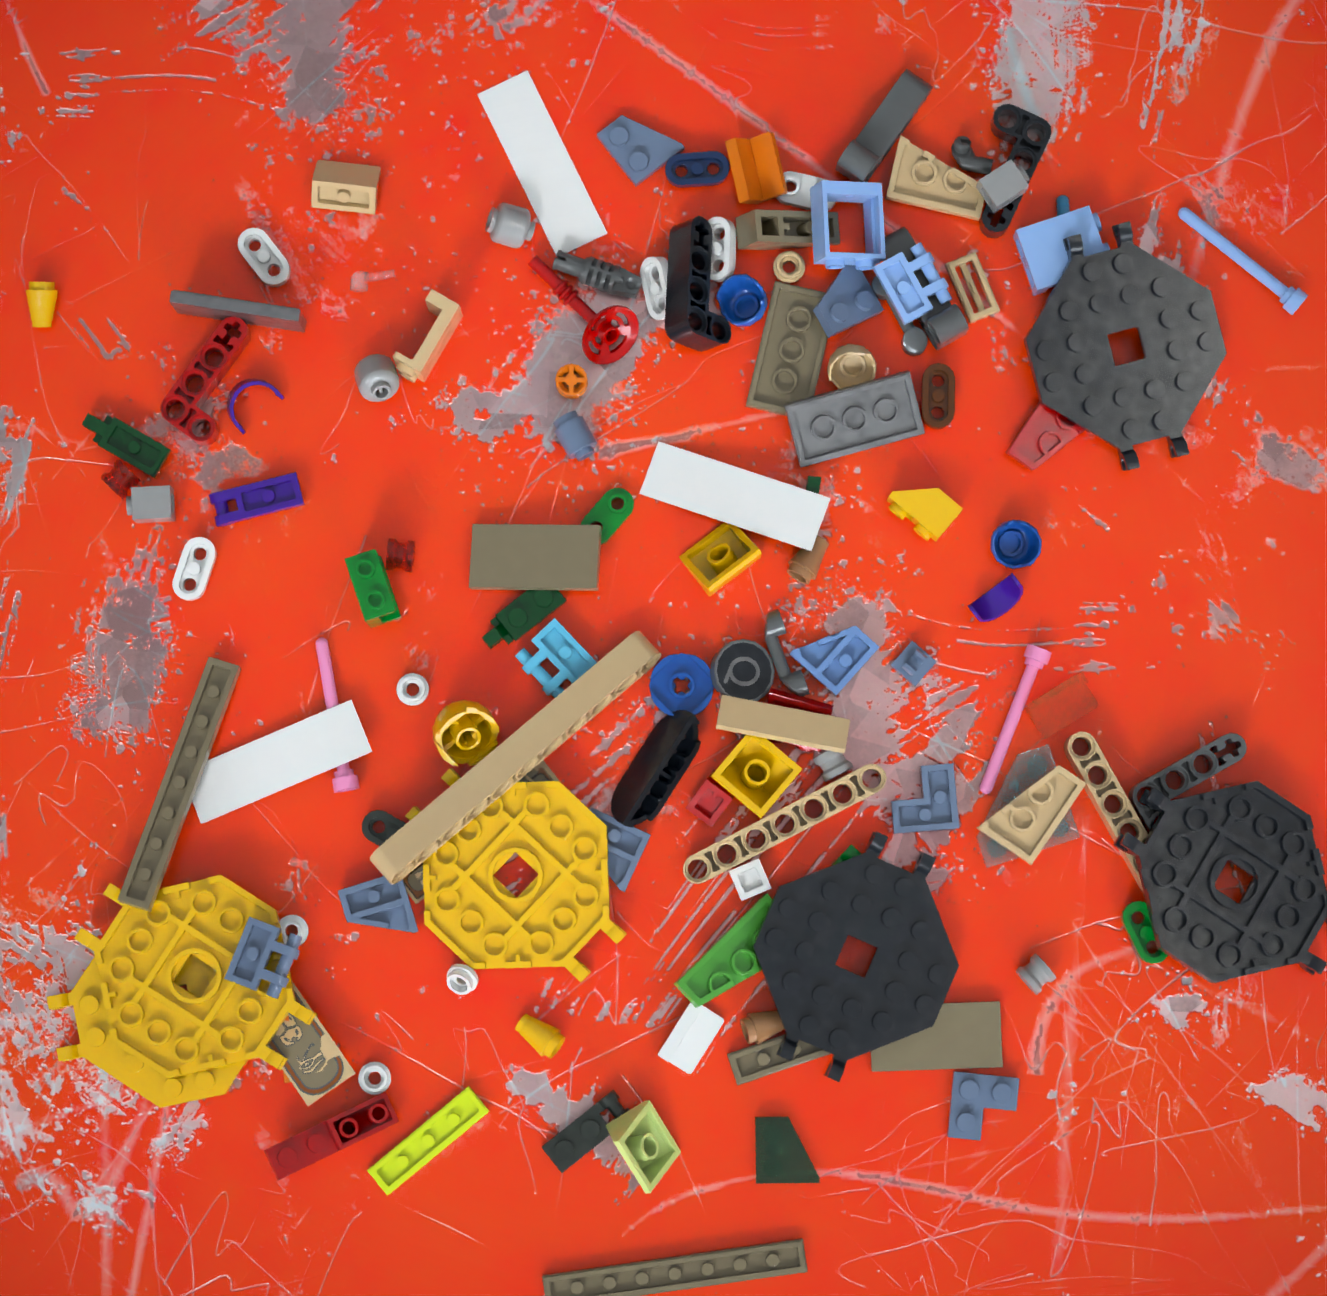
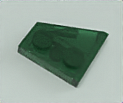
[755,1116,820,1184]

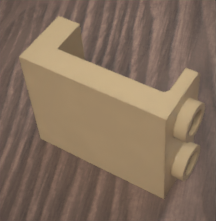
[393,289,463,383]

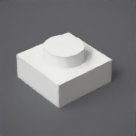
[729,858,771,901]

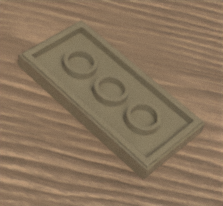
[745,281,828,416]
[469,524,602,591]
[870,1001,1003,1072]

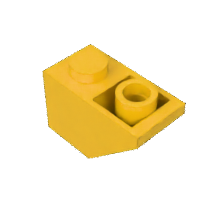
[887,488,963,542]

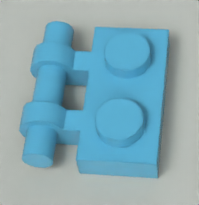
[515,618,597,698]

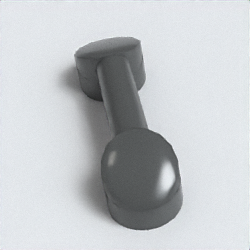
[871,276,928,356]
[764,609,810,696]

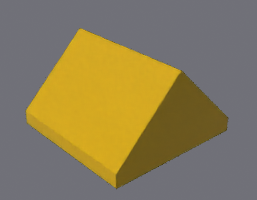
[679,522,762,597]
[711,735,802,818]

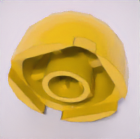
[432,700,499,766]

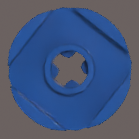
[649,653,714,716]

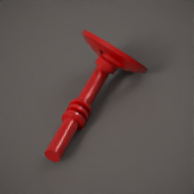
[528,255,639,365]

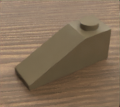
[735,209,840,250]

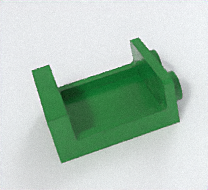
[345,549,402,628]

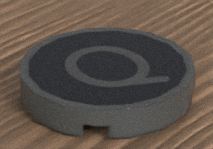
[710,639,775,701]

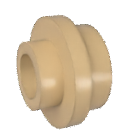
[773,251,805,283]

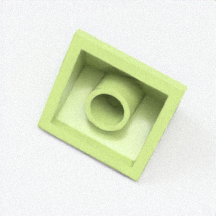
[605,1100,681,1194]

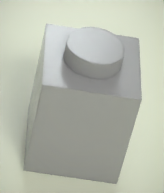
[976,159,1030,213]
[126,485,176,523]

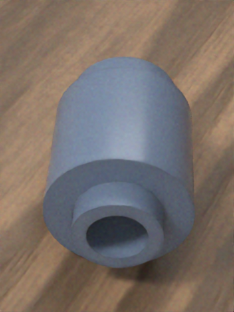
[553,411,597,461]

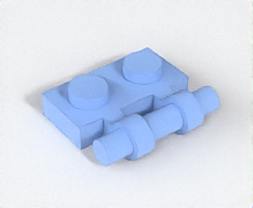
[873,243,952,325]

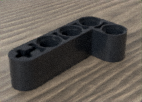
[979,104,1051,238]
[665,216,732,352]

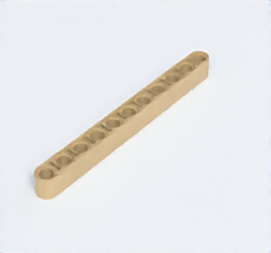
[370,631,662,885]

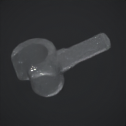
[350,269,395,292]

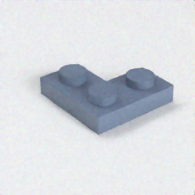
[891,763,959,834]
[947,1071,1019,1141]

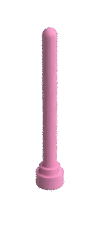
[315,637,360,793]
[980,644,1052,794]

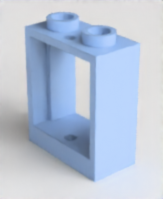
[810,180,886,270]

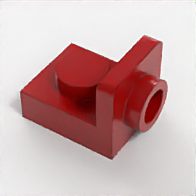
[686,770,734,827]

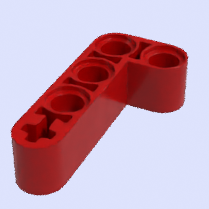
[160,316,251,446]

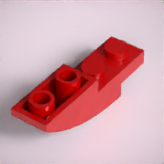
[264,1092,400,1180]

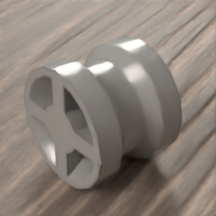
[813,751,853,782]
[1015,954,1056,995]

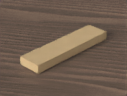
[715,695,850,753]

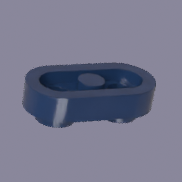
[665,151,729,188]

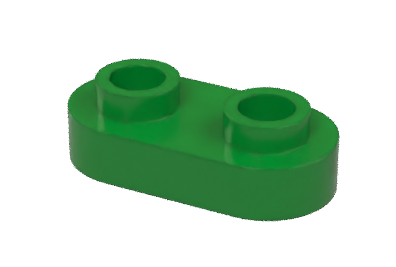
[581,488,634,545]
[1121,901,1168,963]

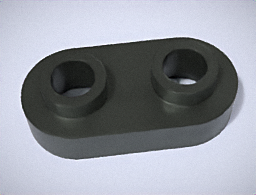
[362,810,406,846]

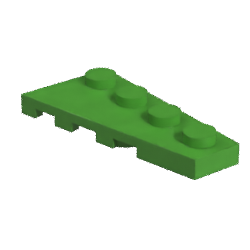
[674,894,773,1008]

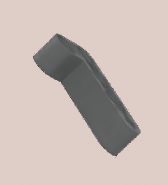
[835,69,933,182]
[883,227,969,350]
[1128,733,1247,834]

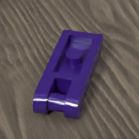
[209,472,305,527]

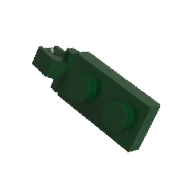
[82,413,171,478]
[482,590,566,649]

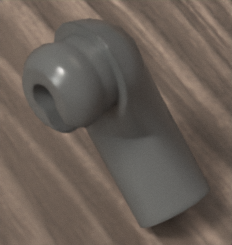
[951,136,993,175]

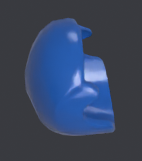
[716,274,768,327]
[990,520,1042,569]

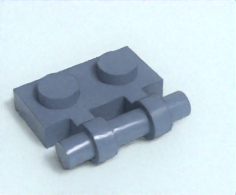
[224,917,303,999]

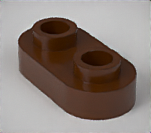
[921,363,955,429]

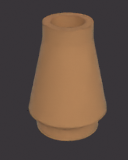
[787,535,829,585]
[740,1010,784,1045]

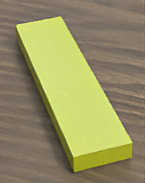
[367,1086,489,1196]

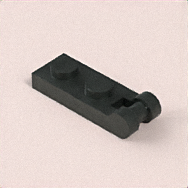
[542,1090,629,1173]

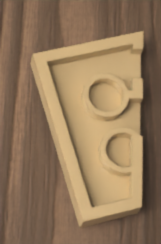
[885,135,984,221]
[977,765,1086,865]

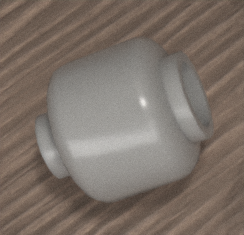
[485,202,535,248]
[354,354,400,402]

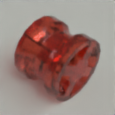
[100,459,141,500]
[386,538,416,573]

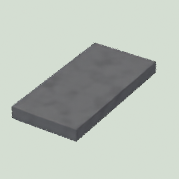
[169,290,306,333]
[784,370,925,468]

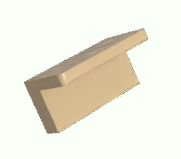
[311,160,381,215]

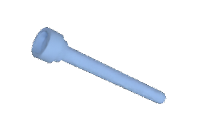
[1178,207,1308,315]

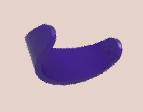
[227,378,284,434]
[968,573,1024,622]

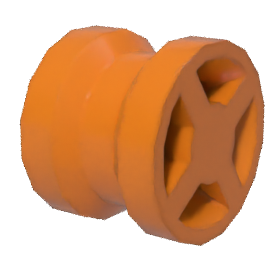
[555,364,588,400]

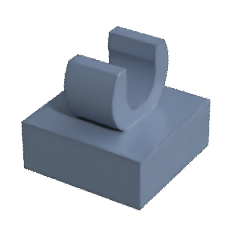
[890,641,936,687]

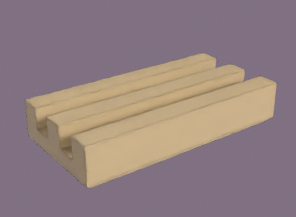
[945,252,1000,324]

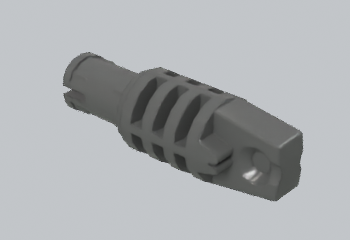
[552,250,642,299]

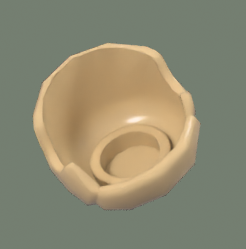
[827,344,876,389]

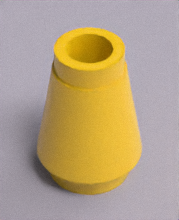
[26,282,58,327]
[515,1014,565,1059]

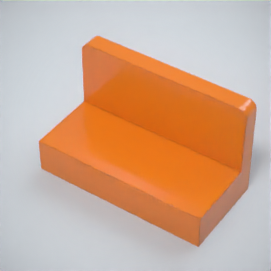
[725,132,787,205]

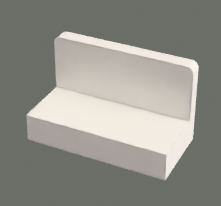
[657,1002,724,1074]

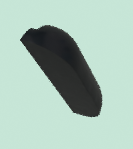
[611,710,701,827]

